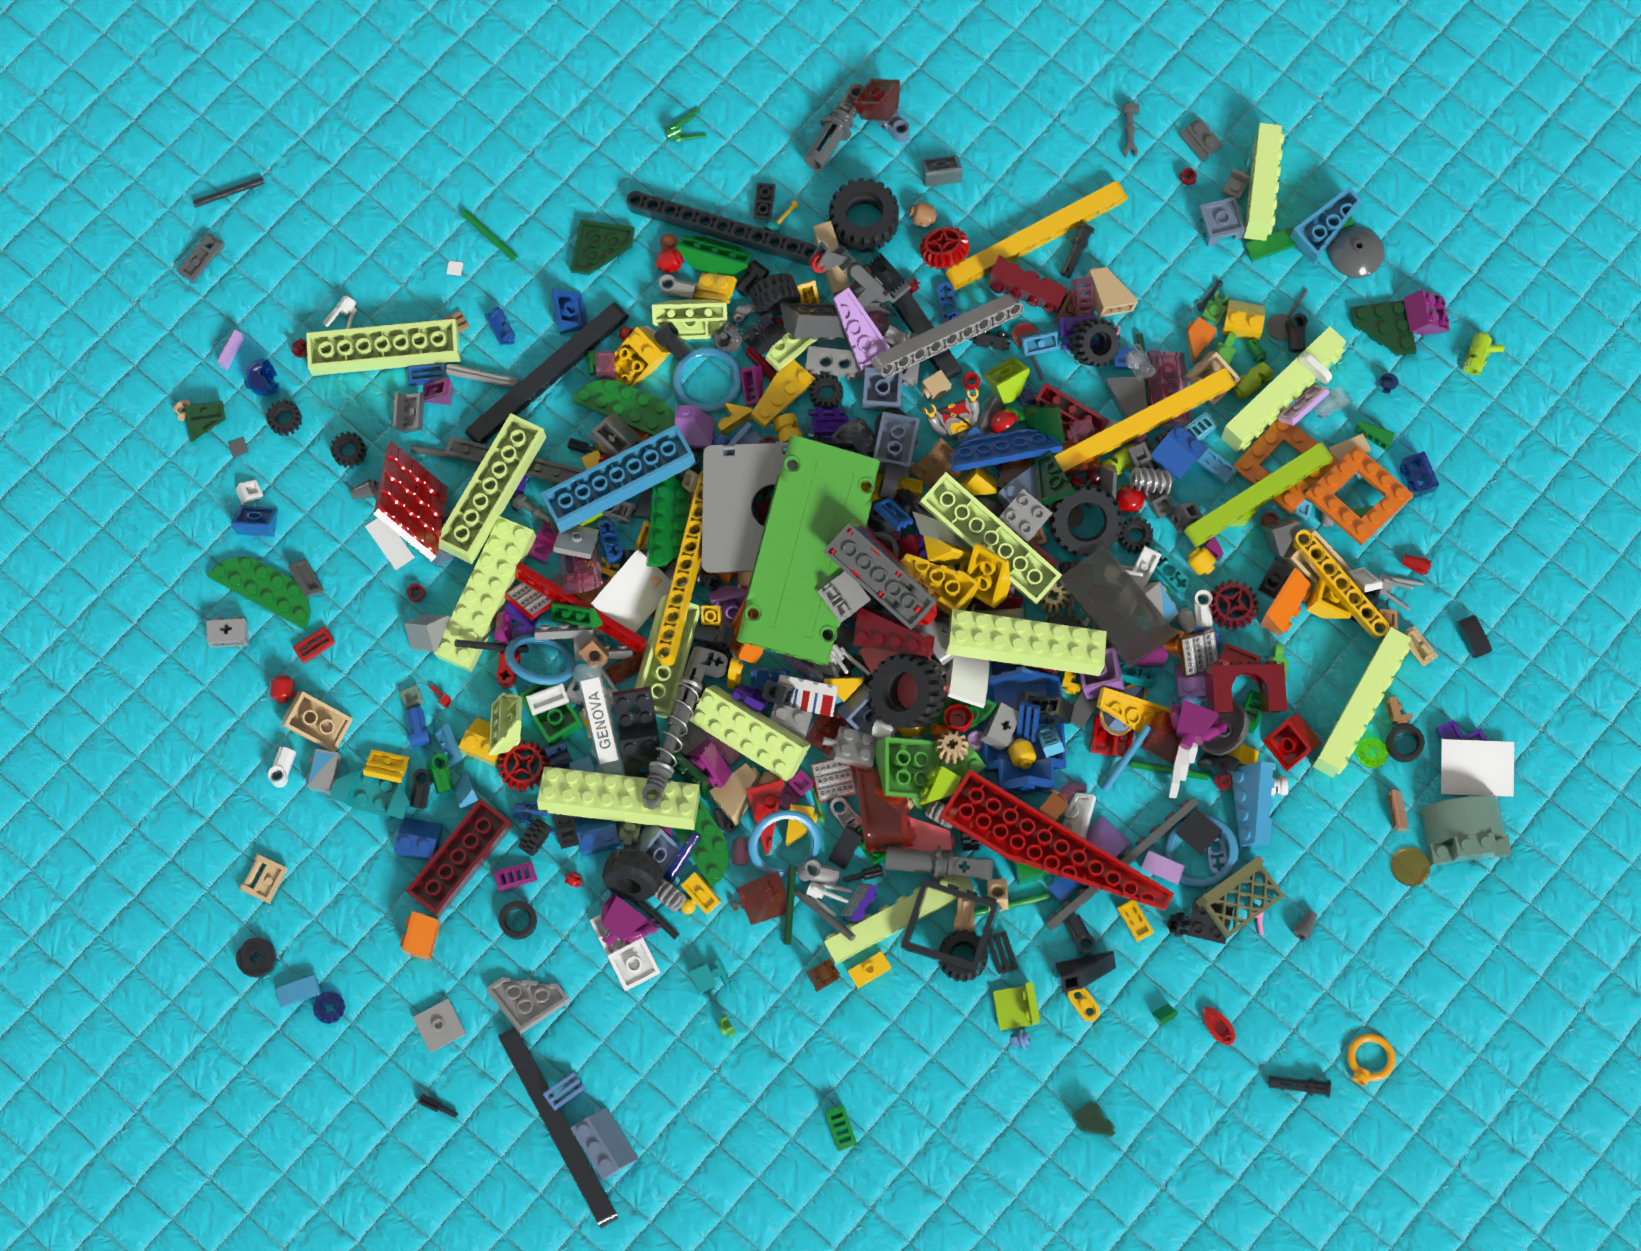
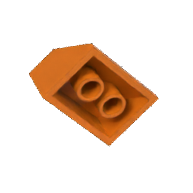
[1260,568,1312,637]
[730,600,764,664]

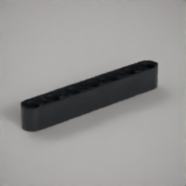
[889,290,962,380]

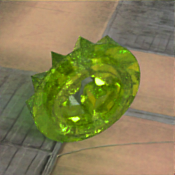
[1356,737,1388,768]

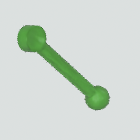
[811,785,826,822]

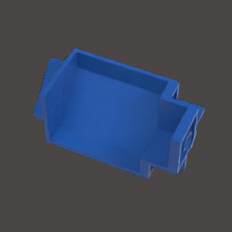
[981,661,1066,795]

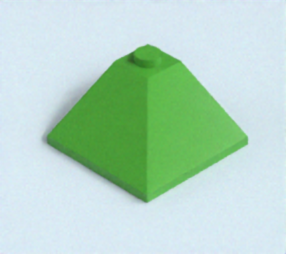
[876,737,940,799]

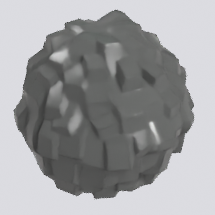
[714,322,743,353]

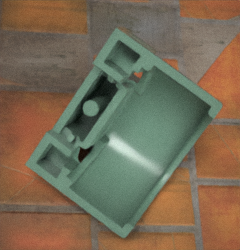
[1421,795,1512,866]

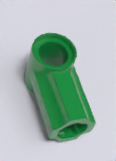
[426,753,454,794]

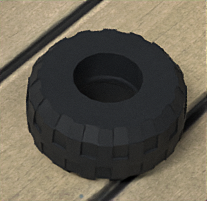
[602,848,663,901]

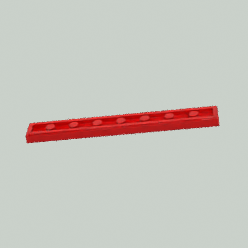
[515,563,647,655]

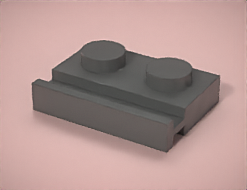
[1179,118,1223,162]

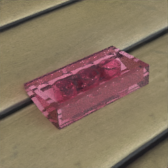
[1144,350,1192,426]
[558,541,603,594]

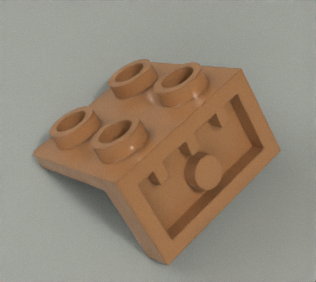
[911,438,964,489]

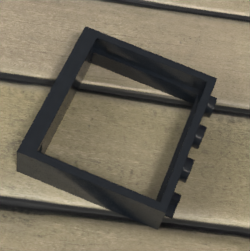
[901,878,1001,974]

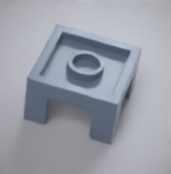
[1197,197,1246,247]

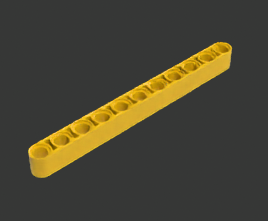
[945,181,1128,290]
[1055,368,1236,474]
[655,471,703,667]

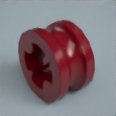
[407,583,425,602]

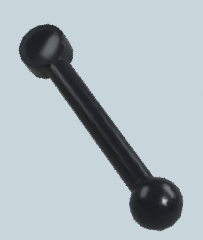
[1197,280,1223,311]

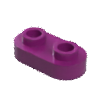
[494,610,512,644]

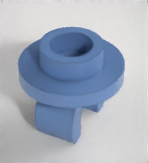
[1009,1029,1031,1050]

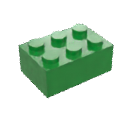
[518,674,584,746]

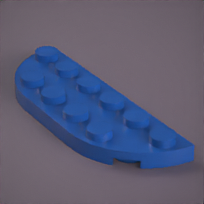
[951,429,1062,472]

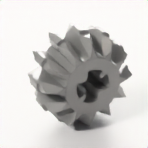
[925,800,953,829]
[653,880,686,912]

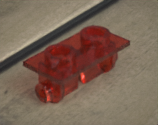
[606,652,643,685]

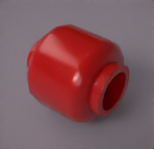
[655,247,684,274]
[270,675,295,703]

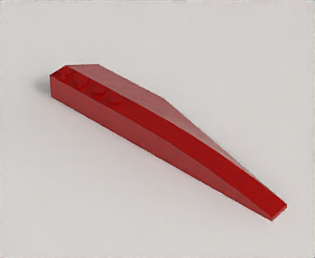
[939,769,1175,910]

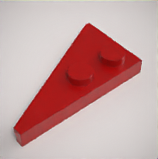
[746,778,783,854]

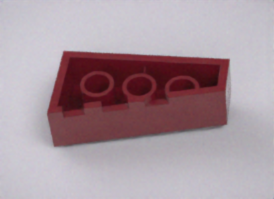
[989,255,1067,314]
[853,607,935,656]

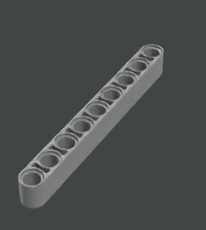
[872,294,1024,377]

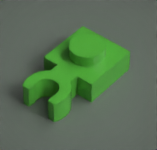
[1202,290,1229,326]
[718,1015,736,1039]

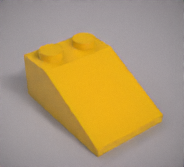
[967,542,1011,608]

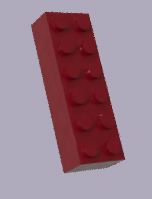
[405,798,513,918]

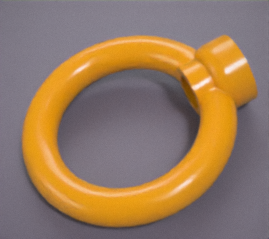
[1347,1034,1395,1086]

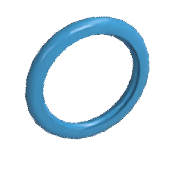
[672,347,742,413]
[504,634,577,685]
[748,810,821,878]
[1164,815,1239,888]

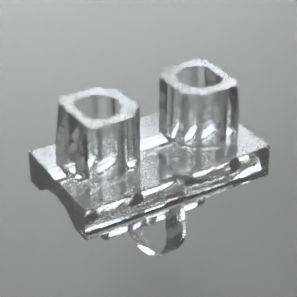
[1125,344,1156,382]

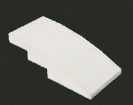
[946,656,989,708]
[1169,743,1198,798]
[590,915,660,991]

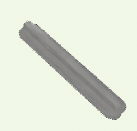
[445,364,518,388]

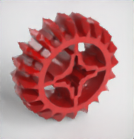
[920,226,970,270]
[497,740,550,792]

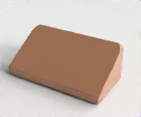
[1387,789,1409,832]

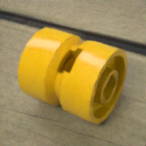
[772,413,803,442]

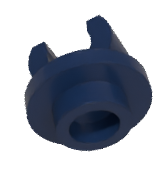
[1379,373,1399,394]

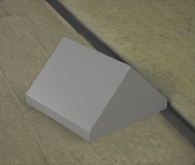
[404,614,450,652]

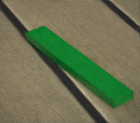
[1245,216,1354,262]

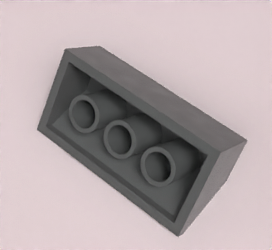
[780,303,848,340]

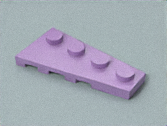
[832,287,890,371]

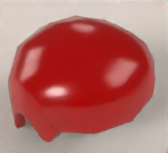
[990,410,1018,434]
[1116,485,1145,513]
[943,704,973,733]

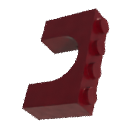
[1204,661,1287,714]

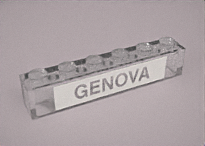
[573,660,625,776]

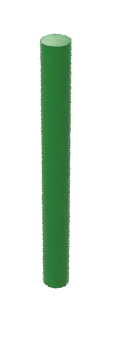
[461,209,518,261]
[1130,760,1209,781]
[974,892,1050,917]

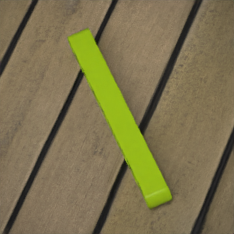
[1184,442,1334,547]

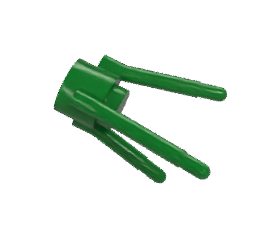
[664,108,707,143]

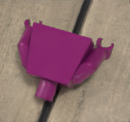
[1170,700,1229,750]
[601,892,661,947]

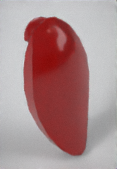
[1202,1007,1236,1045]

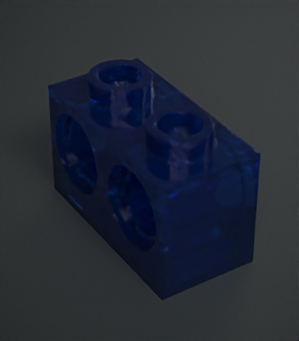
[1399,451,1439,498]

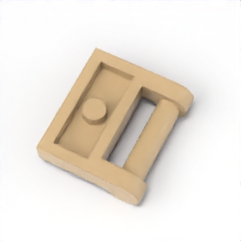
[238,854,288,904]

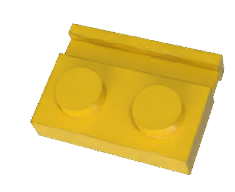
[694,273,737,304]
[363,749,409,783]

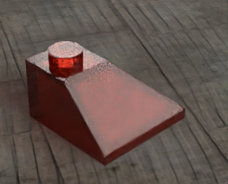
[1141,711,1182,764]
[736,871,786,925]

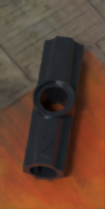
[895,488,932,527]

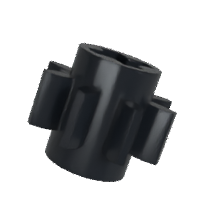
[1167,912,1192,937]

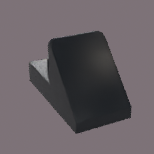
[1258,556,1293,598]

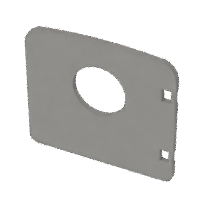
[702,443,795,573]

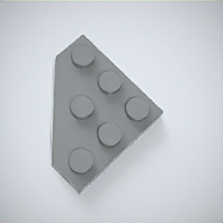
[486,977,570,1035]

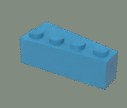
[1290,186,1362,264]
[1231,761,1276,848]

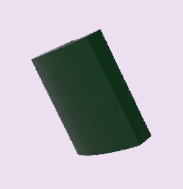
[1024,404,1065,443]

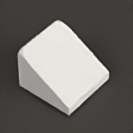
[236,480,263,505]

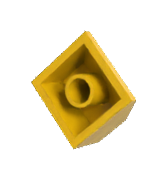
[1222,299,1265,342]
[458,717,502,767]

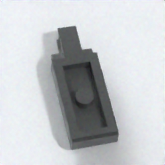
[619,822,641,849]

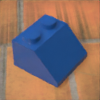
[1151,423,1207,481]
[394,817,444,862]
[574,817,621,857]

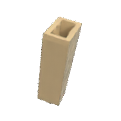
[813,221,850,297]

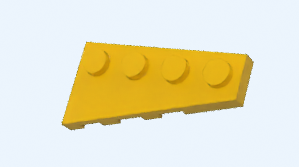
[751,360,816,428]
[1097,687,1170,746]

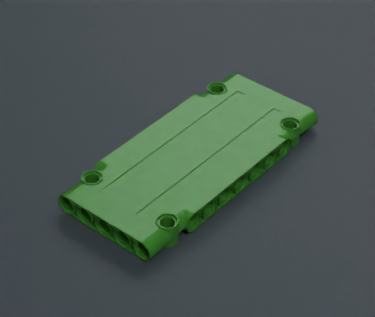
[737,435,880,666]

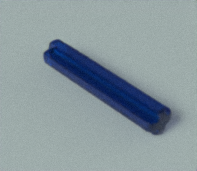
[663,831,702,883]

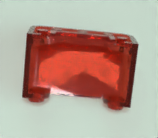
[856,767,916,852]

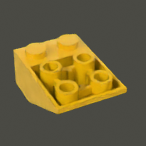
[602,326,670,388]

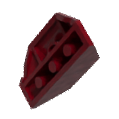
[1035,382,1109,441]

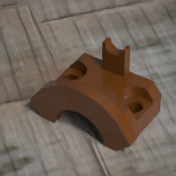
[806,958,841,992]

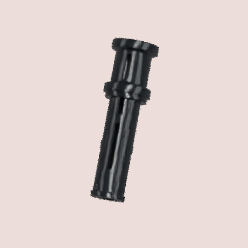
[1060,223,1095,279]
[1268,1075,1331,1098]

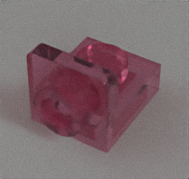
[1067,417,1095,444]

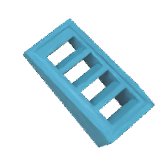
[1184,411,1219,441]
[1038,724,1065,758]

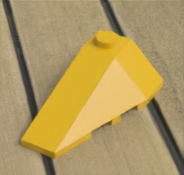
[901,554,980,616]

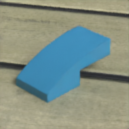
[275,975,322,1008]

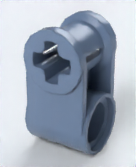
[877,107,909,143]

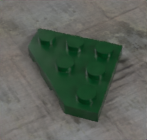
[570,219,635,275]
[1350,300,1417,356]

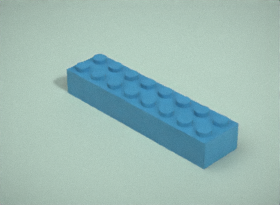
[540,424,696,533]

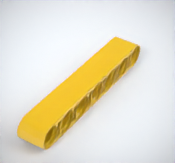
[1292,530,1389,639]

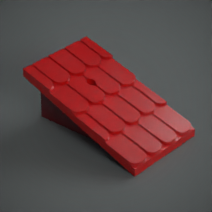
[371,440,448,561]

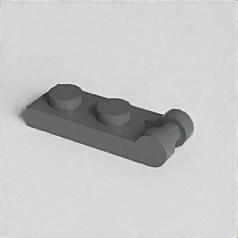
[177,233,225,284]

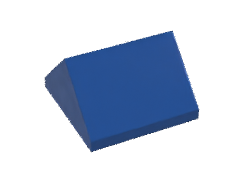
[551,289,587,334]
[231,505,278,537]

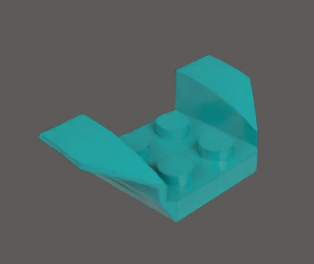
[329,770,409,819]

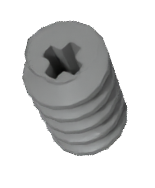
[1130,467,1172,494]

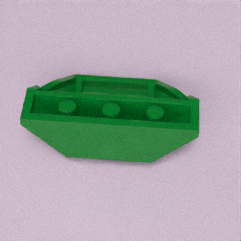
[676,235,753,276]

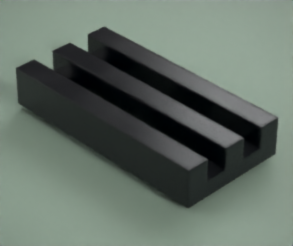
[989,931,1018,975]

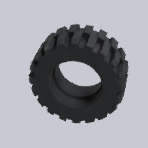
[829,178,899,252]
[1049,484,1123,558]
[868,654,946,728]

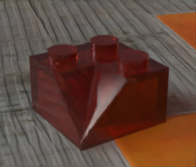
[853,78,900,121]

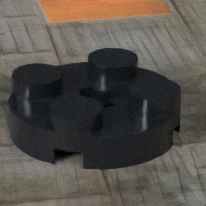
[236,938,277,978]

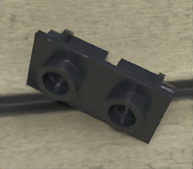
[972,330,1012,351]

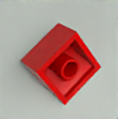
[1263,713,1323,771]

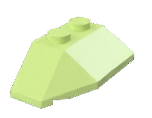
[652,299,727,339]
[489,693,522,755]

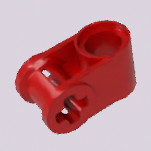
[496,651,521,689]

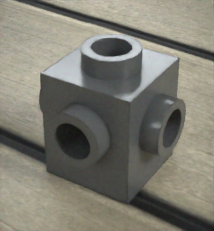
[1169,502,1203,533]

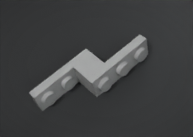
[534,624,634,661]

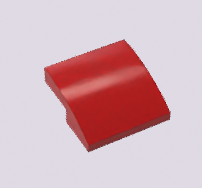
[1089,714,1134,758]

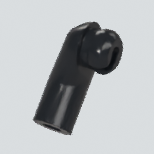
[712,808,736,833]

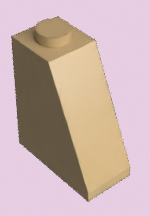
[1085,267,1138,317]
[709,763,761,826]

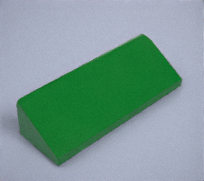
[551,602,603,628]

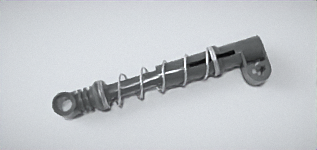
[642,647,728,810]

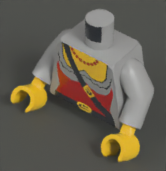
[922,387,980,442]

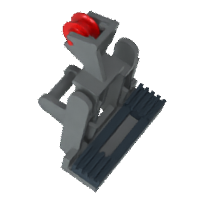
[809,241,911,307]

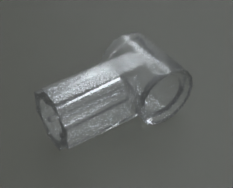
[1313,385,1353,420]

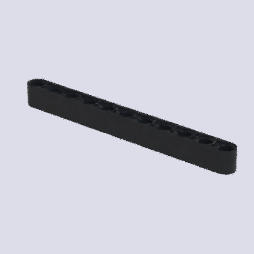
[627,191,817,266]
[465,302,629,444]
[498,1027,619,1229]

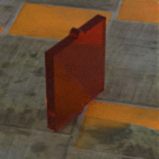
[1065,462,1102,478]

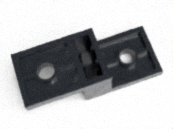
[612,686,661,779]

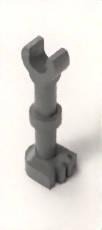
[1122,103,1139,158]
[511,493,559,534]

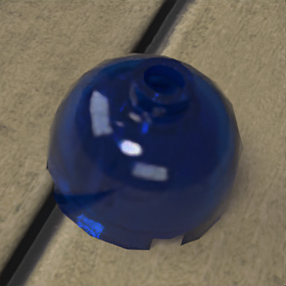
[244,358,280,396]

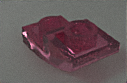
[595,351,616,380]

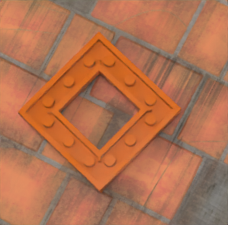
[1233,419,1340,515]
[1305,445,1414,546]

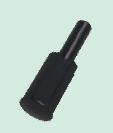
[568,438,603,455]
[843,864,884,883]
[418,1093,458,1118]

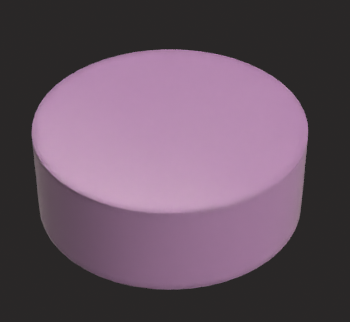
[967,731,983,751]

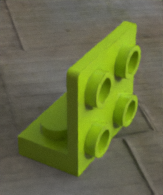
[993,982,1040,1031]

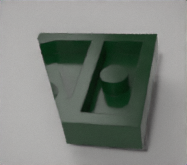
[184,401,225,442]

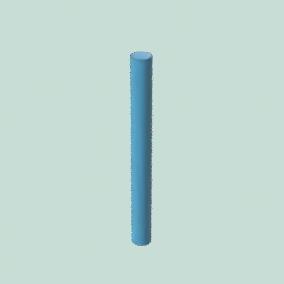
[1101,724,1152,792]

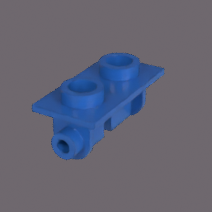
[484,307,516,345]
[750,667,790,688]

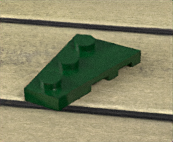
[1034,452,1076,506]
[661,746,710,800]

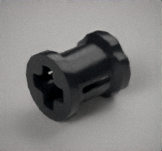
[696,570,721,591]

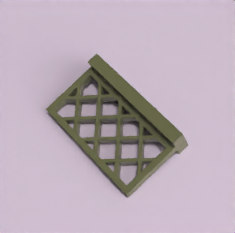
[1195,855,1285,938]

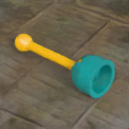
[764,201,799,233]

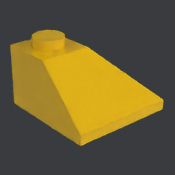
[1306,570,1358,619]

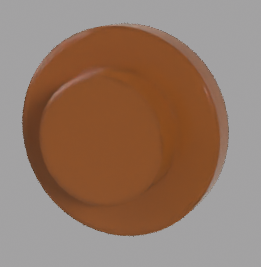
[660,234,678,250]

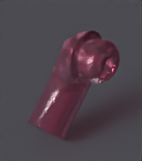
[1060,782,1087,799]

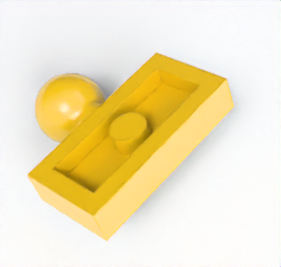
[680,872,722,915]

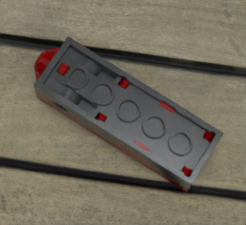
[823,518,940,630]

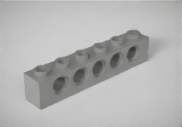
[806,346,920,387]

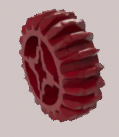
[1207,579,1259,631]

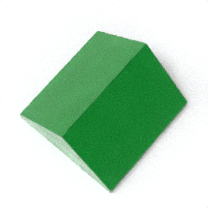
[1011,860,1048,886]

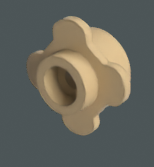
[173,400,191,421]

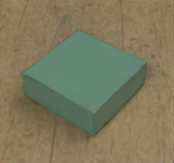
[399,684,425,710]

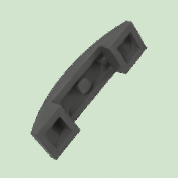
[1127,442,1175,519]

